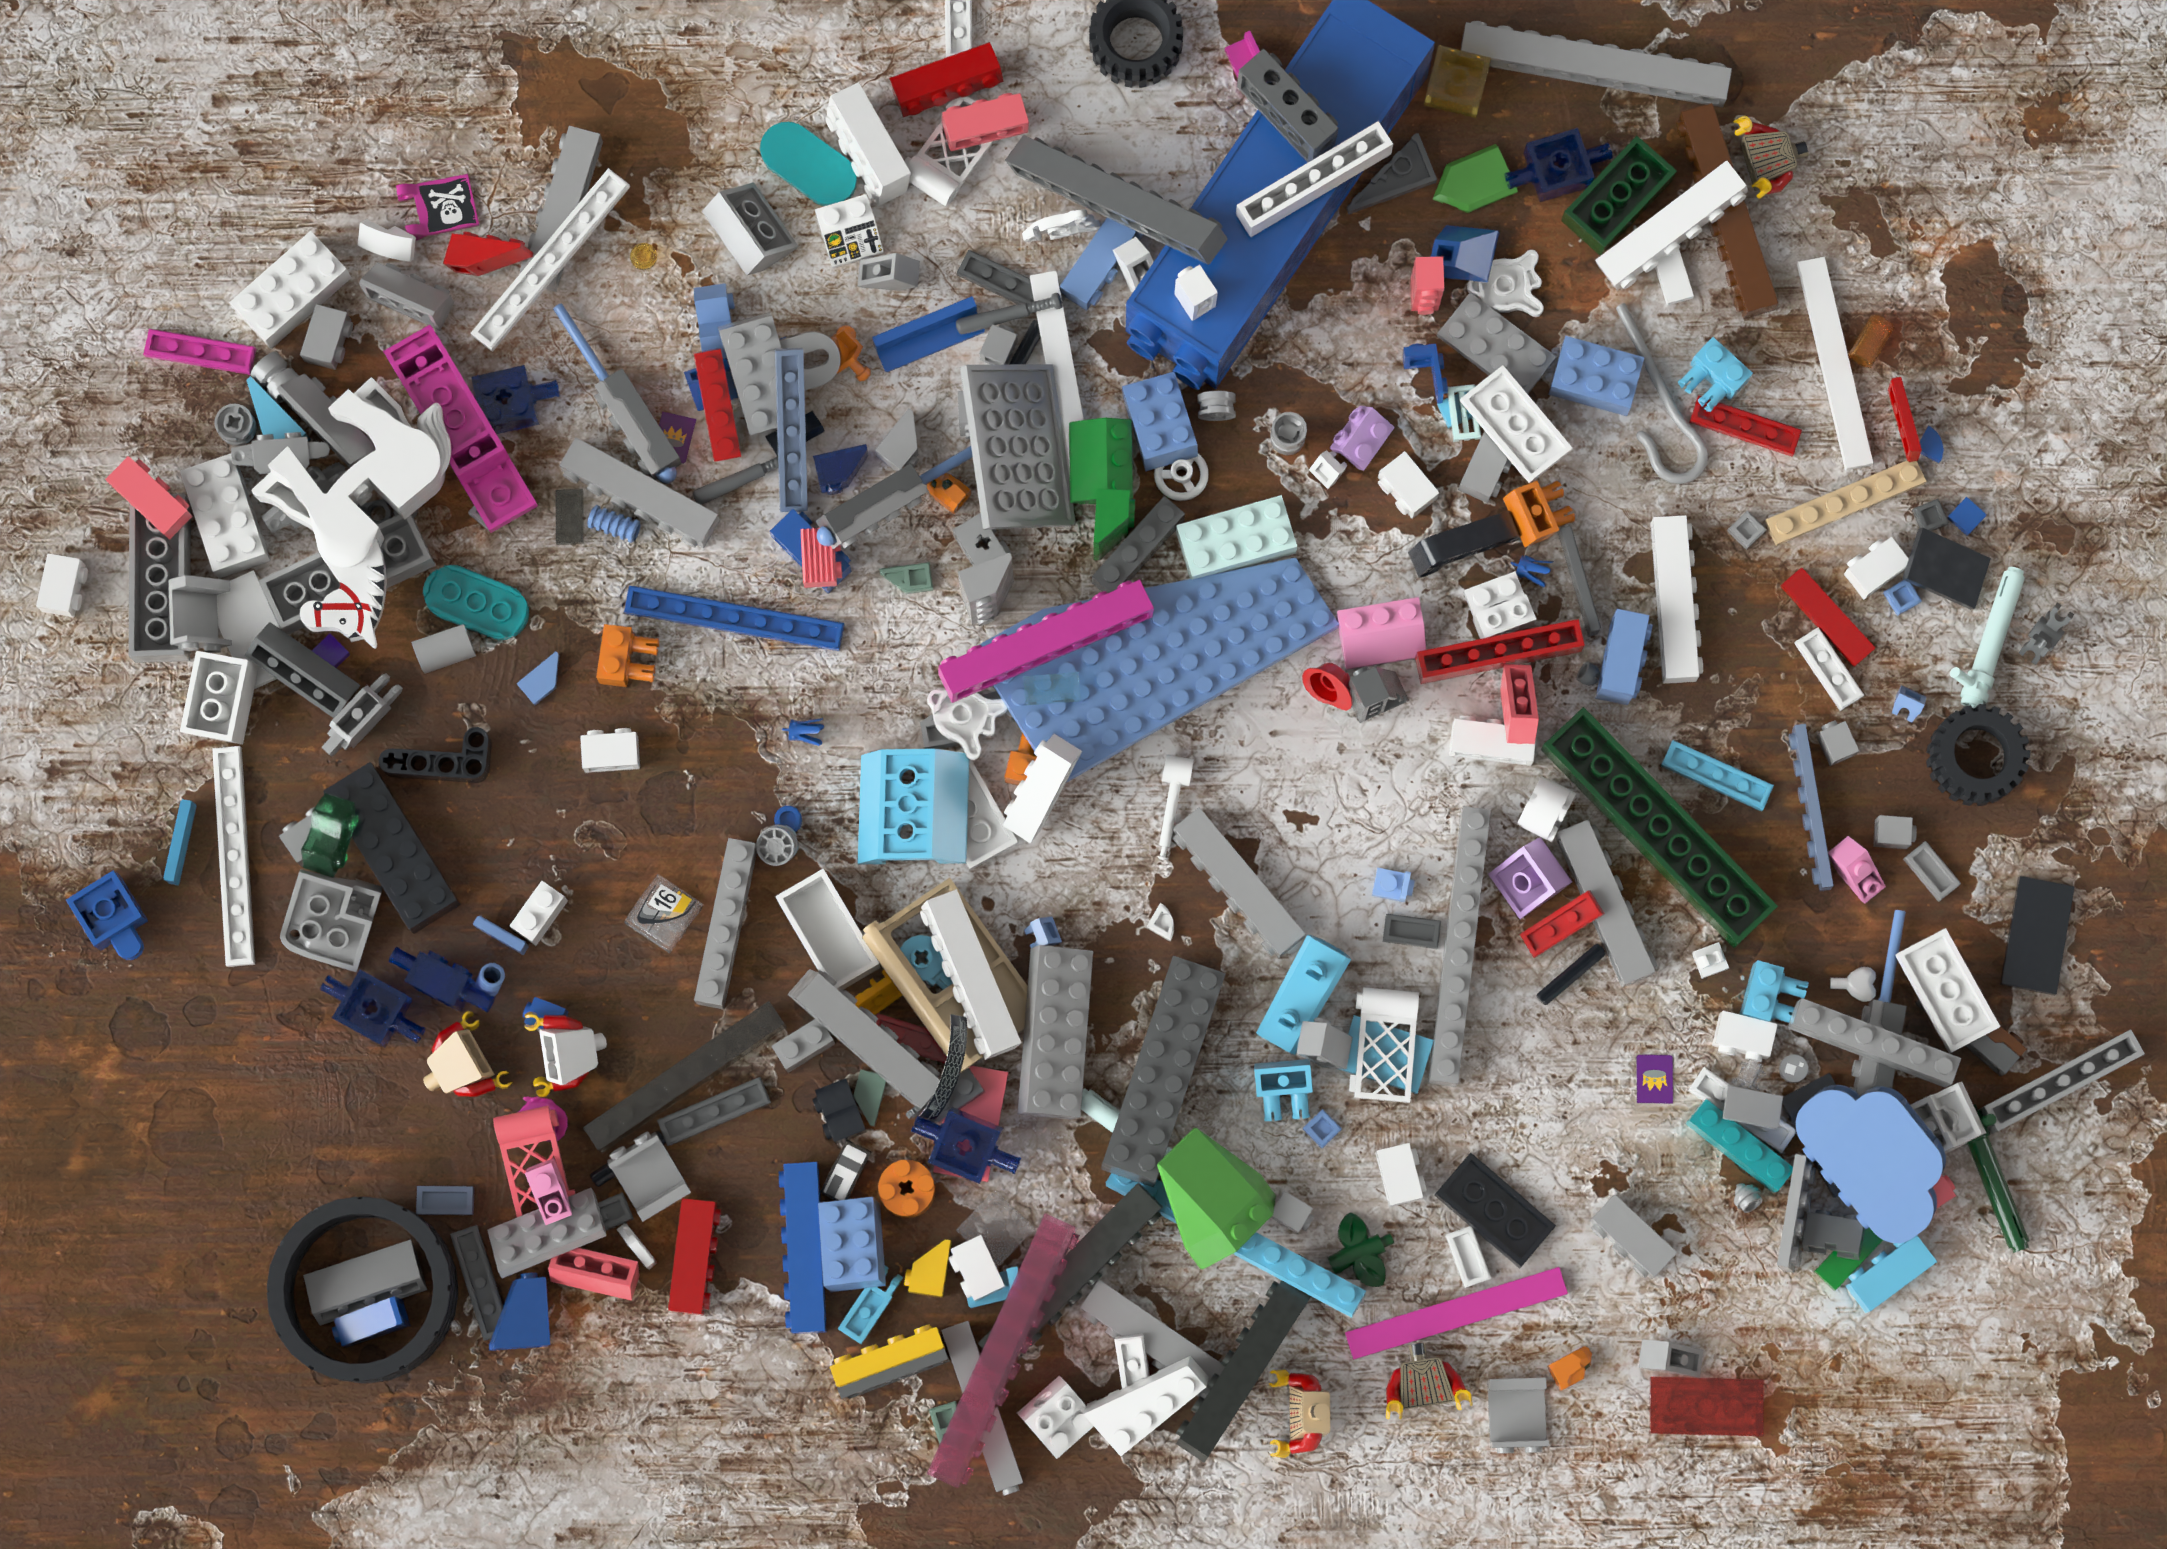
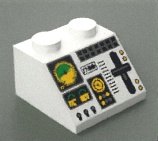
[815,194,884,268]

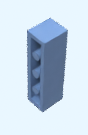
[1060,218,1144,311]

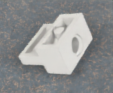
[1463,571,1536,639]
[1911,1082,1986,1154]
[1017,1376,1094,1459]

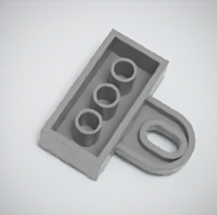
[718,312,840,435]

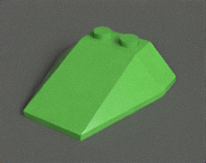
[1157,1128,1276,1269]

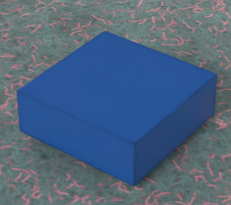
[1947,497,1987,536]

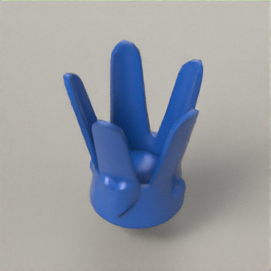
[1510,555,1554,587]
[782,718,824,746]

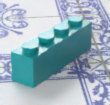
[1685,1099,1793,1193]

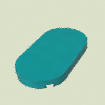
[760,122,857,206]
[423,565,529,640]

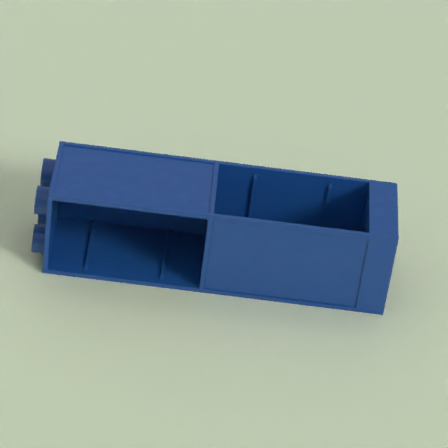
[1126,0,1435,390]

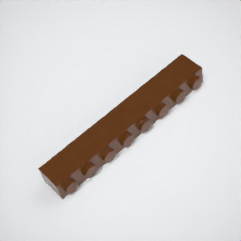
[1676,103,1778,319]

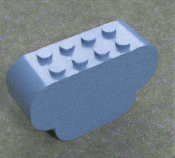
[1796,1085,1946,1243]

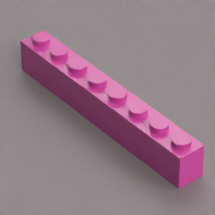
[938,580,1154,703]

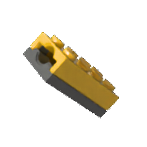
[830,1324,950,1401]

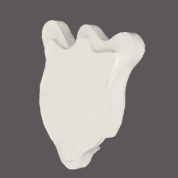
[1022,209,1100,242]
[1467,250,1544,317]
[927,689,1008,760]

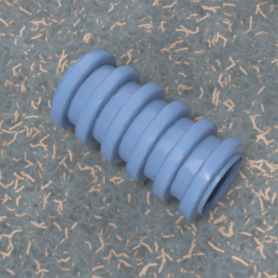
[587,505,641,543]
[475,963,505,998]

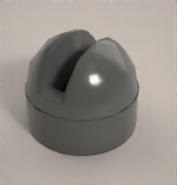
[1576,661,1600,686]

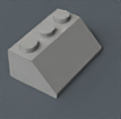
[702,182,799,275]
[359,262,454,331]

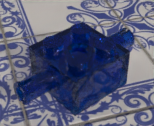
[1505,128,1613,202]
[471,365,561,434]
[389,947,495,1013]
[320,970,426,1048]
[911,1107,1021,1184]

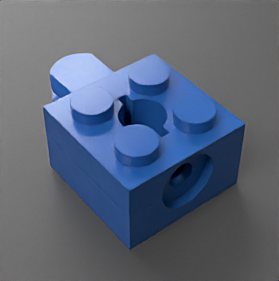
[66,870,148,960]

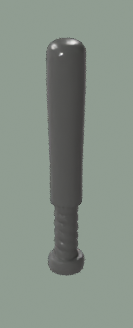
[956,293,1062,334]
[693,457,778,505]

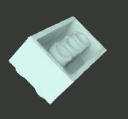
[1176,495,1297,580]

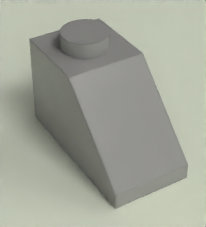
[857,253,920,291]
[875,408,919,472]
[1639,1339,1704,1378]

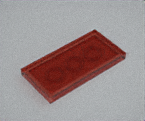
[1649,1377,1764,1437]

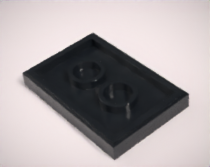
[1903,528,1991,610]

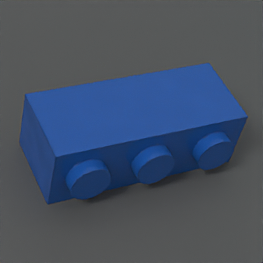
[770,509,852,594]

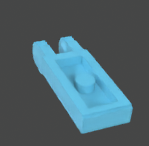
[838,1265,903,1345]

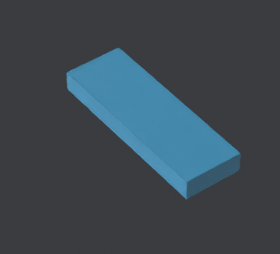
[163,799,197,886]

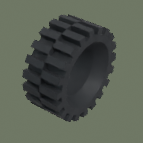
[1089,0,1183,88]
[1926,704,2030,806]

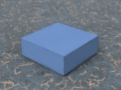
[1883,580,1922,616]
[1303,1109,1342,1149]

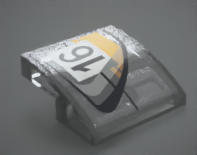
[624,874,703,953]

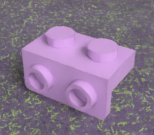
[1330,406,1395,471]

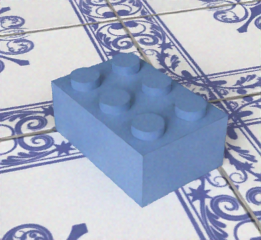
[1548,336,1644,416]
[1122,372,1198,471]
[1595,609,1653,705]
[818,1197,886,1292]

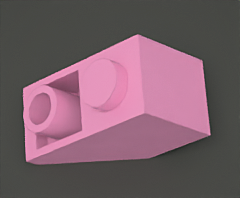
[1828,836,1886,904]
[525,1158,572,1225]

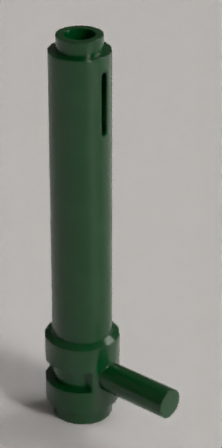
[1966,1104,2030,1253]

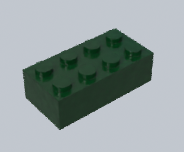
[1561,136,1677,256]

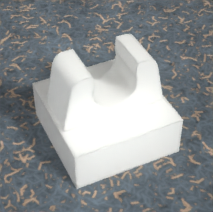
[1309,450,1347,489]
[1692,942,1729,979]

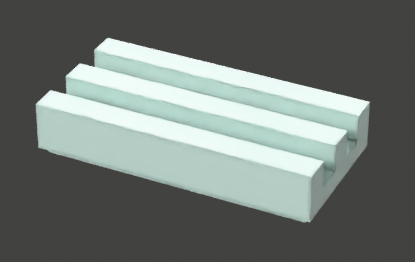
[1447,384,1481,442]

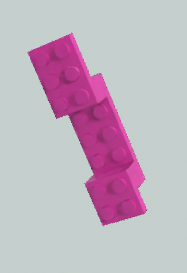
[383,325,538,533]

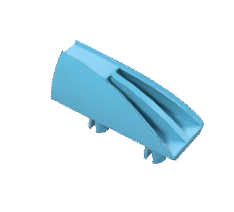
[1256,935,1351,1055]

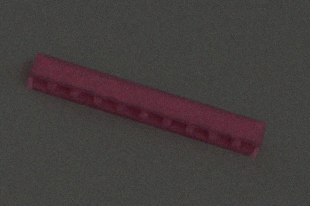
[927,1213,1080,1488]

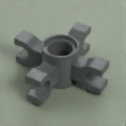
[2019,602,2074,665]

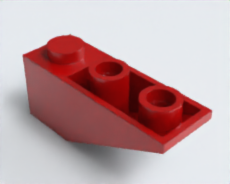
[443,231,534,276]

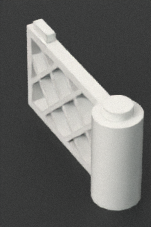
[904,96,994,207]
[1349,987,1419,1103]

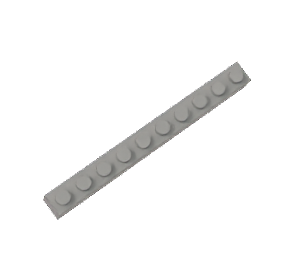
[1459,21,1732,107]
[1428,806,1491,1087]

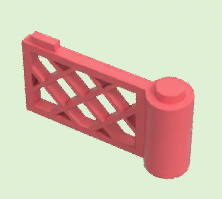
[493,1105,576,1217]

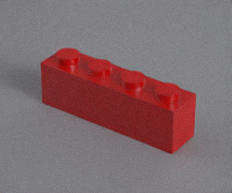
[889,42,1004,118]
[693,348,741,462]
[668,1198,721,1316]

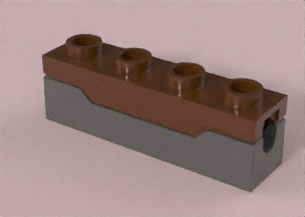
[1915,999,2027,1077]

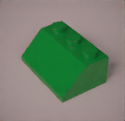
[1069,417,1133,505]
[1093,488,1135,560]

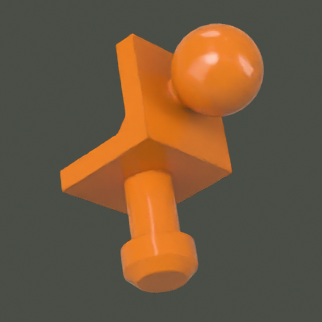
[830,325,871,381]

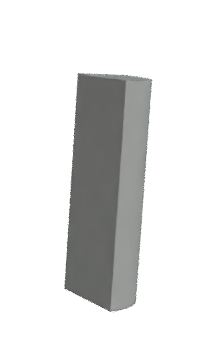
[303,1240,427,1326]

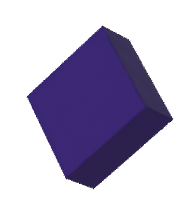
[312,634,350,668]

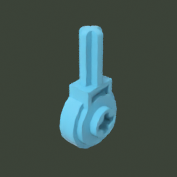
[900,935,953,990]

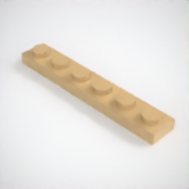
[1765,461,1927,546]

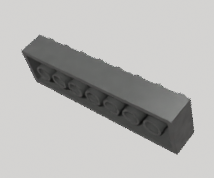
[1101,956,1226,1187]

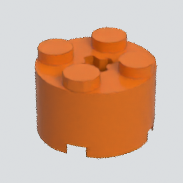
[878,1160,935,1218]

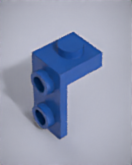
[1403,343,1448,404]

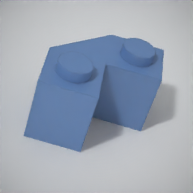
[693,283,735,359]

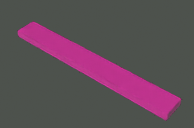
[1345,1267,1568,1360]

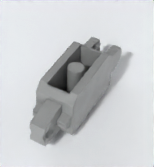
[231,432,330,474]
[261,462,346,533]
[322,673,403,757]

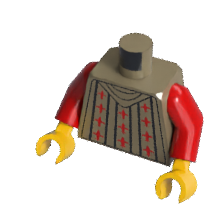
[1733,116,1808,199]
[1386,1343,1473,1419]

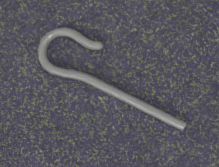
[1616,303,1708,484]

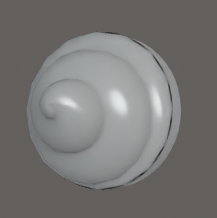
[1734,1183,1762,1213]

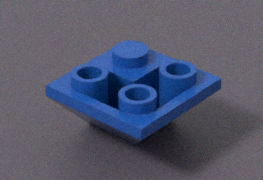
[1431,225,1499,282]

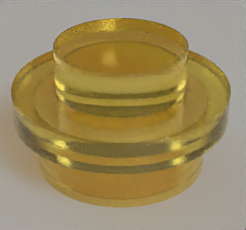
[630,243,657,270]

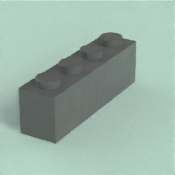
[1092,496,1185,593]
[244,622,361,718]

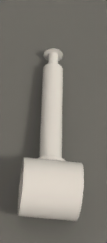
[1157,755,1194,860]

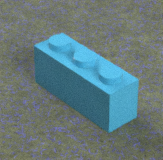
[1845,1235,1937,1313]

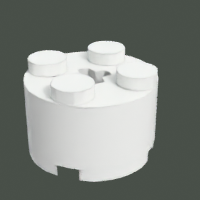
[1517,776,1576,842]

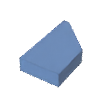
[517,652,560,705]

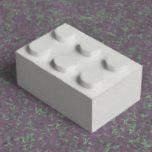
[180,651,259,745]

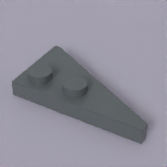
[1346,133,1437,215]

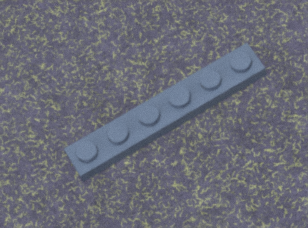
[775,348,808,512]
[1789,724,1833,891]

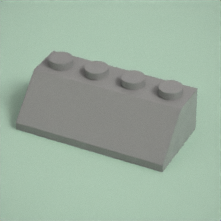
[276,374,376,468]
[958,553,1014,626]

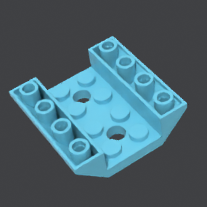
[858,749,970,865]

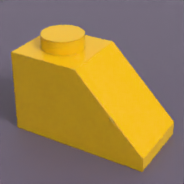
[904,1240,951,1298]

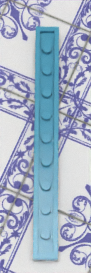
[1106,1173,1366,1318]

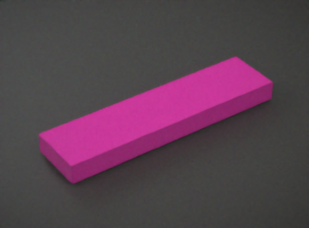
[143,329,257,375]

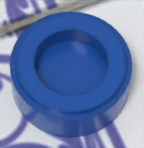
[774,806,802,832]

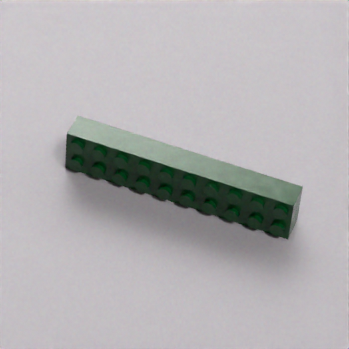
[1541,707,1778,948]

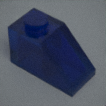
[813,444,869,495]

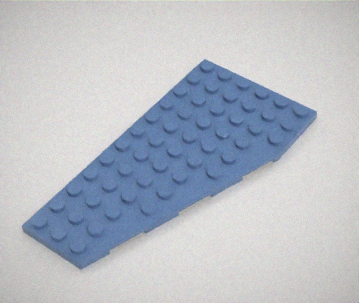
[979,558,1339,783]

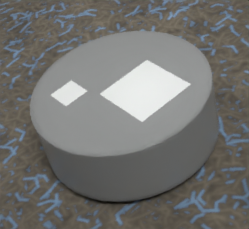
[1779,1054,1808,1083]

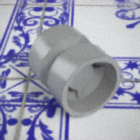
[251,352,299,403]
[1270,412,1307,455]

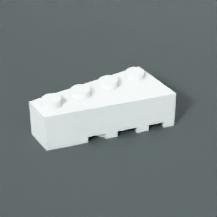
[1084,1356,1209,1456]

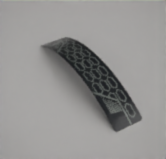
[920,1014,967,1120]

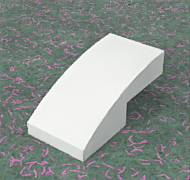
[358,219,416,262]

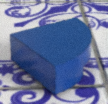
[1920,425,1944,463]

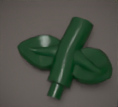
[1327,1212,1394,1287]

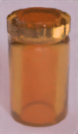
[1848,315,1895,368]

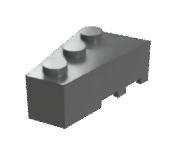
[1348,666,1409,723]

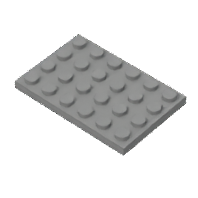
[960,364,1076,530]

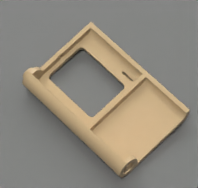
[862,877,1028,1073]

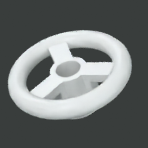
[1154,454,1209,501]

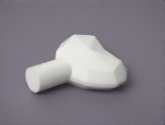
[1830,967,1876,1002]

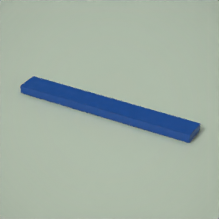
[624,585,845,651]

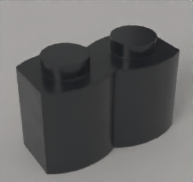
[812,1078,867,1144]

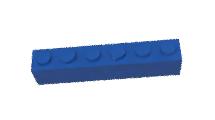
[779,1162,827,1334]

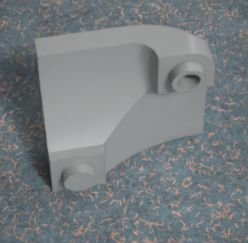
[280,869,383,972]

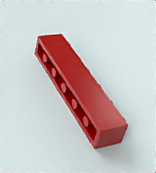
[1415,619,1585,684]

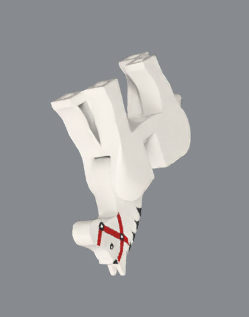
[251,377,451,649]

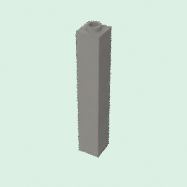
[941,1321,1023,1496]

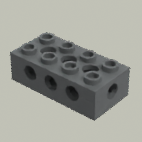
[1237,49,1339,162]

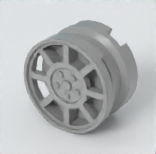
[1197,391,1236,421]
[215,404,257,446]
[756,824,799,866]

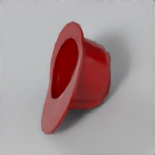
[1302,663,1353,711]

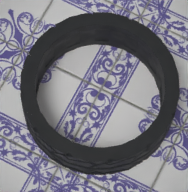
[267,1196,458,1384]

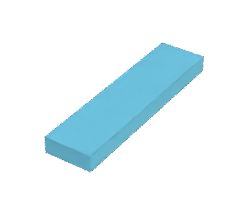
[1661,740,1774,811]

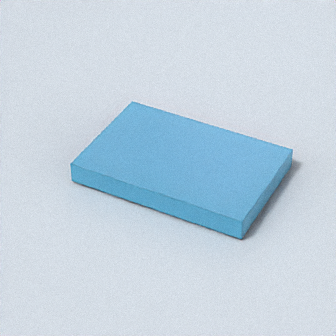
[1339,1015,1434,1094]

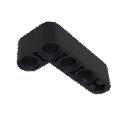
[1408,511,1521,578]
[379,727,492,783]

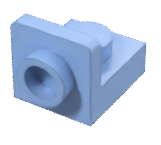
[1372,868,1415,902]

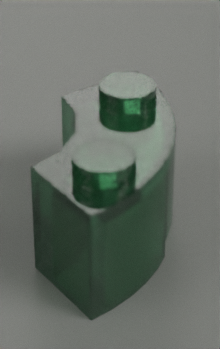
[301,793,358,878]

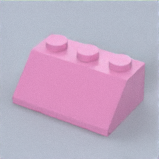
[1336,597,1426,670]

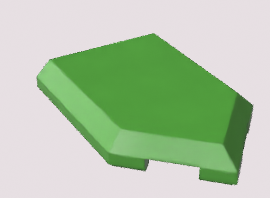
[1433,144,1518,213]

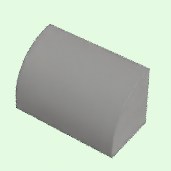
[411,624,476,674]

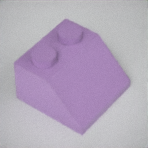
[1488,837,1572,919]

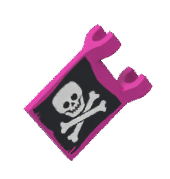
[396,174,479,241]

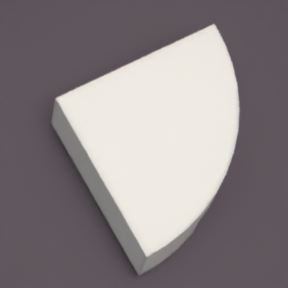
[1146,903,1174,941]

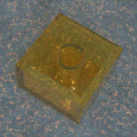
[1424,45,1491,118]

